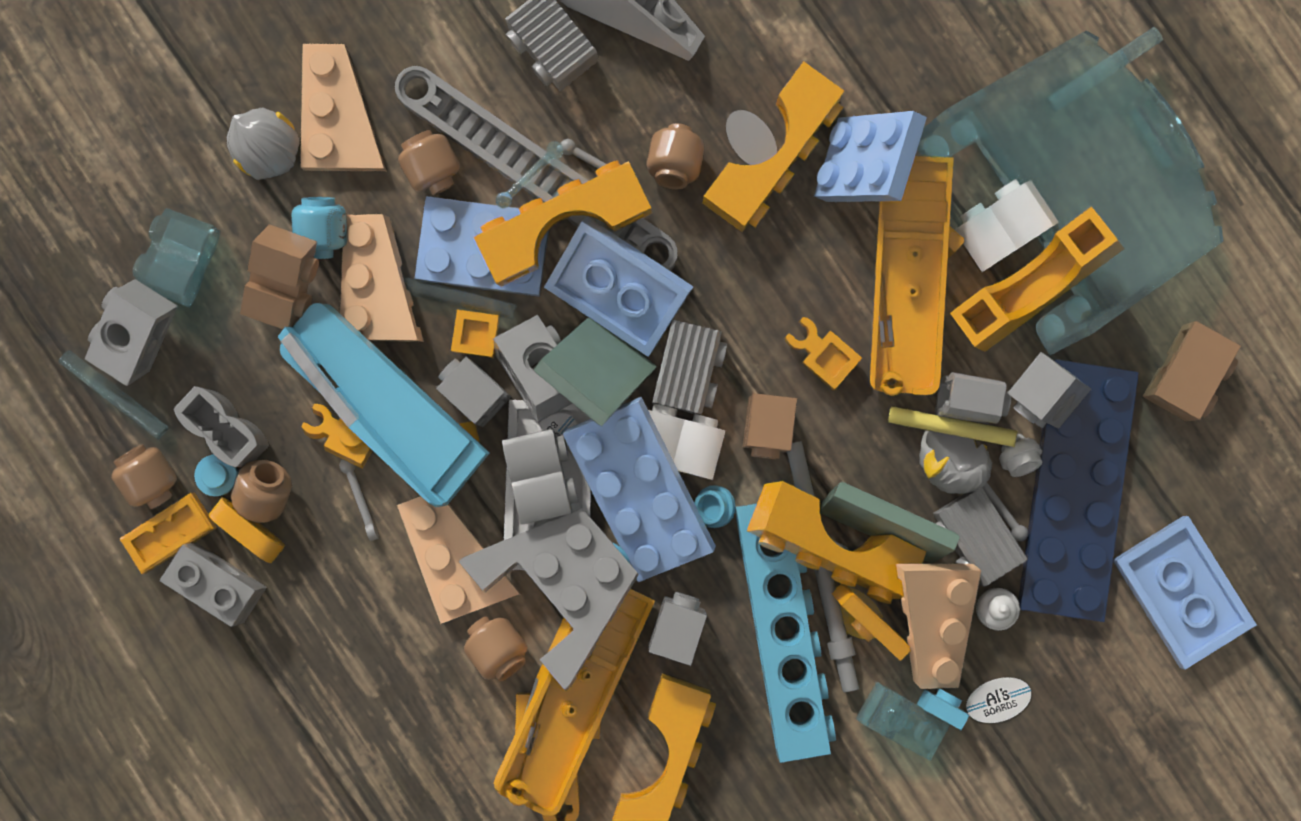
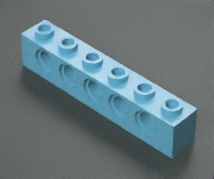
[735,503,836,763]

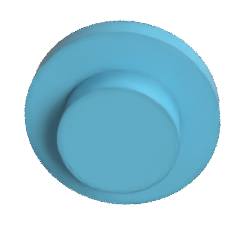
[194,454,238,496]
[694,485,735,528]

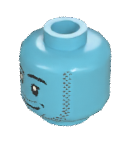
[291,197,347,259]

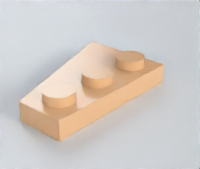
[301,44,386,171]
[340,214,424,342]
[397,496,521,624]
[896,564,981,689]

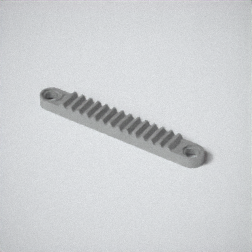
[395,66,677,271]

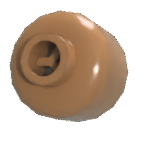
[646,123,704,190]
[398,130,460,196]
[112,444,177,509]
[231,460,292,523]
[464,617,527,682]

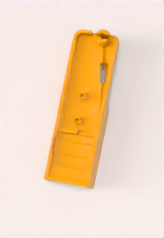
[870,156,954,396]
[494,589,655,816]

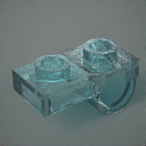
[856,681,951,761]

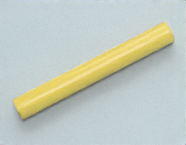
[888,406,1018,447]

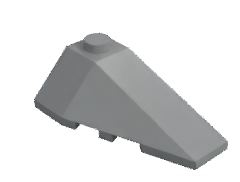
[560,0,705,61]

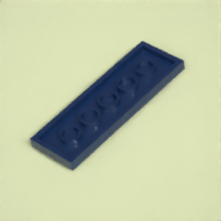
[1018,360,1139,622]

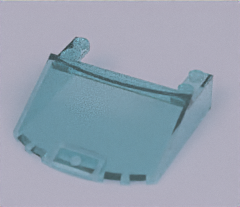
[917,30,1224,355]

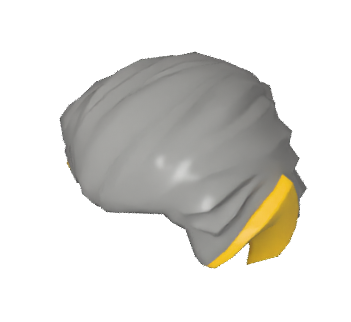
[227,108,299,180]
[919,430,992,494]

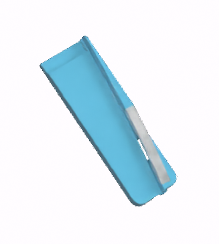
[278,303,490,507]

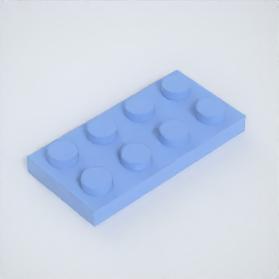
[563,397,716,582]

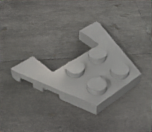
[459,508,639,691]

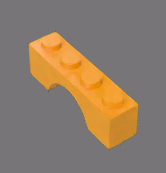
[702,61,844,232]
[474,160,652,287]
[950,206,1125,352]
[747,481,926,604]
[612,673,716,821]

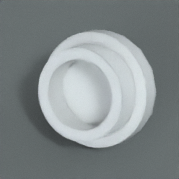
[999,434,1042,477]
[976,588,1020,631]

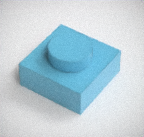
[917,688,969,730]

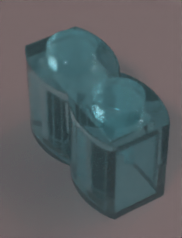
[133,208,221,308]

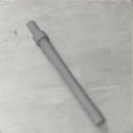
[787,441,859,692]

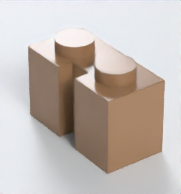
[240,224,319,329]
[1142,321,1241,422]
[742,393,797,459]

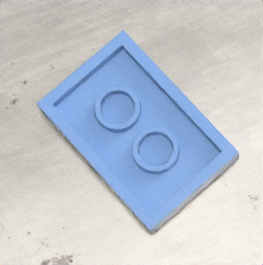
[814,111,927,202]
[414,196,549,297]
[544,216,693,357]
[1113,516,1257,670]

